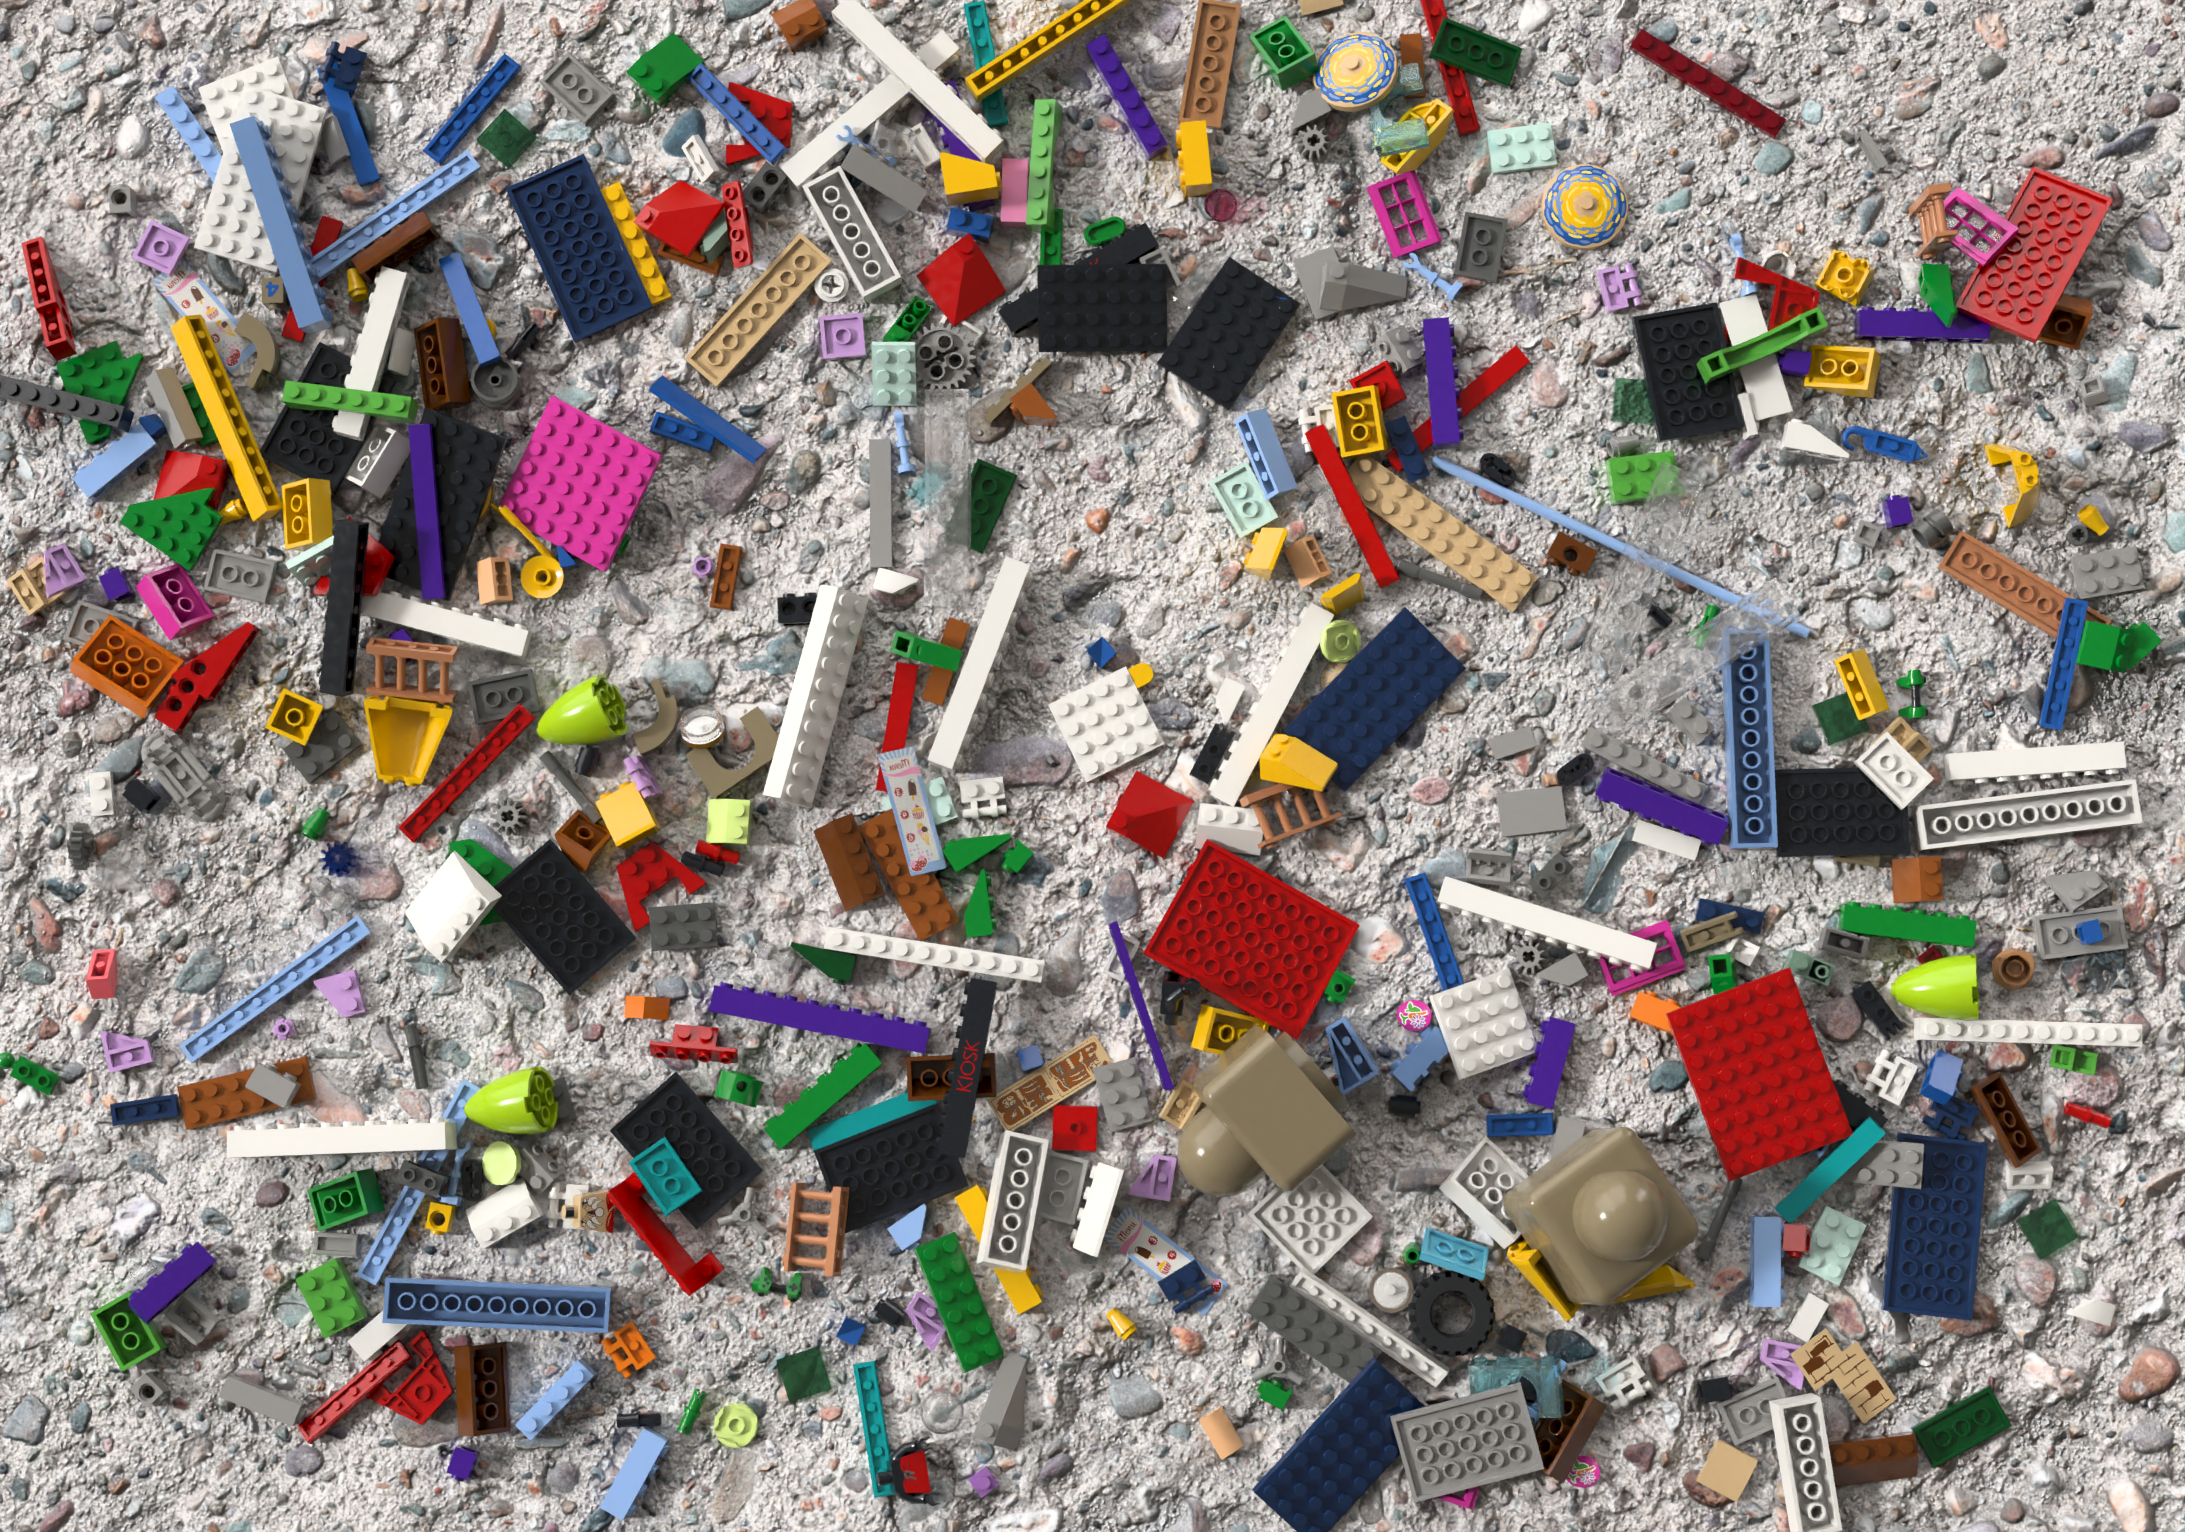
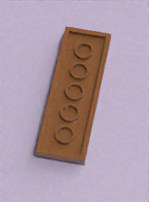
[858,808,960,941]
[177,1056,317,1130]

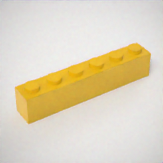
[954,1184,1044,1315]

